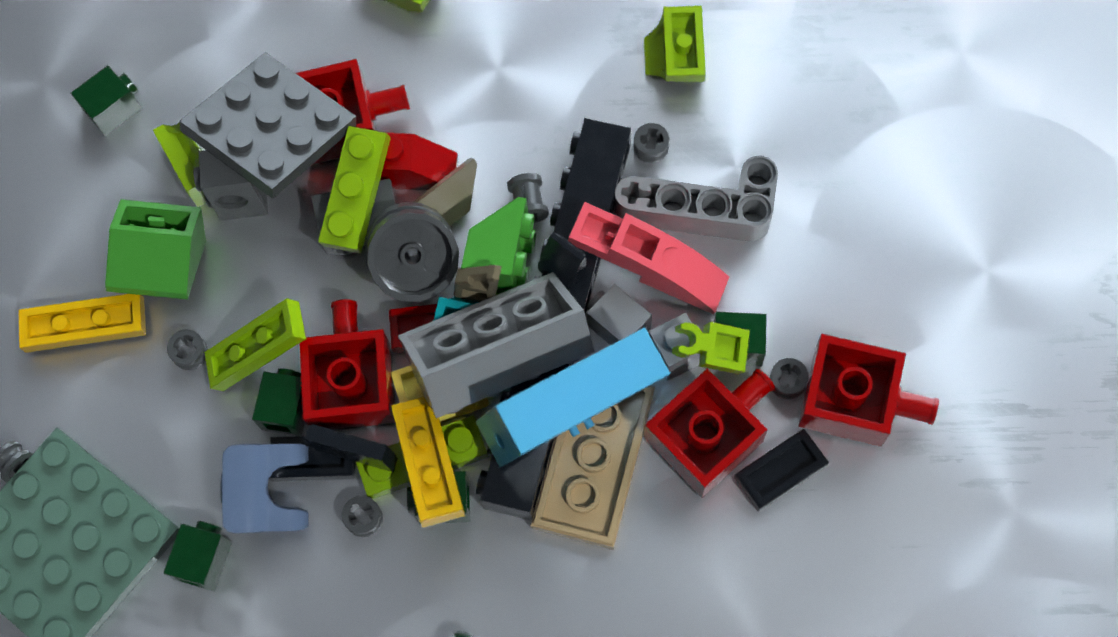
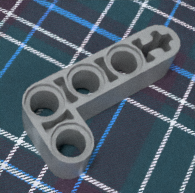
[615,156,778,241]

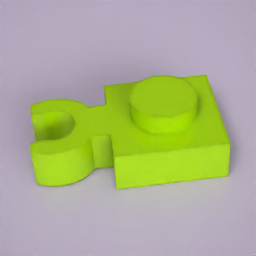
[672,322,750,374]

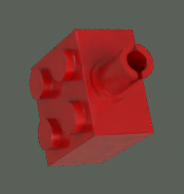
[296,59,410,165]
[300,299,395,430]
[798,333,939,447]
[644,368,775,498]

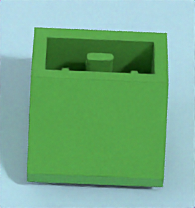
[461,197,537,296]
[105,199,206,300]

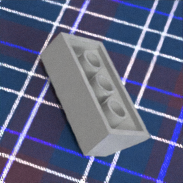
[398,272,595,419]

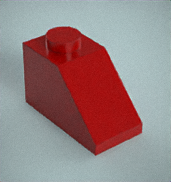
[380,132,458,190]

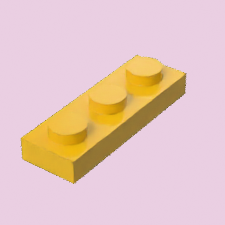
[19,294,146,353]
[391,397,465,528]

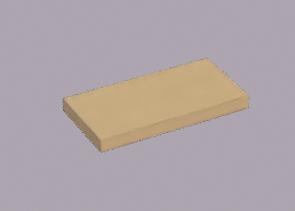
[530,385,655,550]

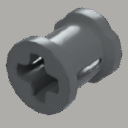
[507,173,549,223]

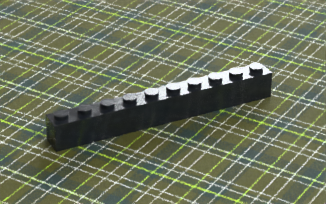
[476,118,631,521]

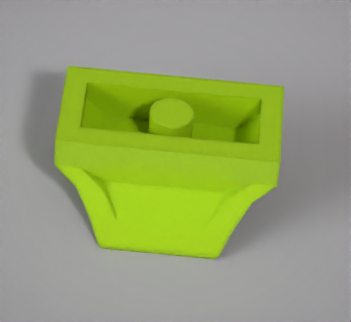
[644,5,706,82]
[153,123,206,207]

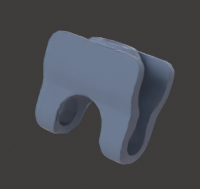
[221,443,309,533]

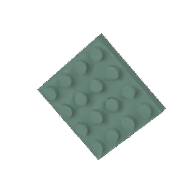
[0,428,179,637]

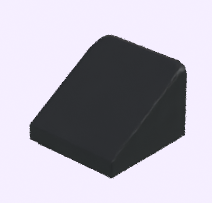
[538,232,587,291]

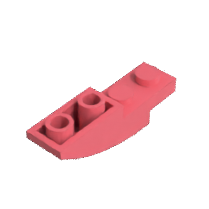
[568,202,729,315]

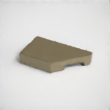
[413,158,477,226]
[453,265,502,302]

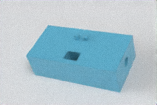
[475,328,671,467]

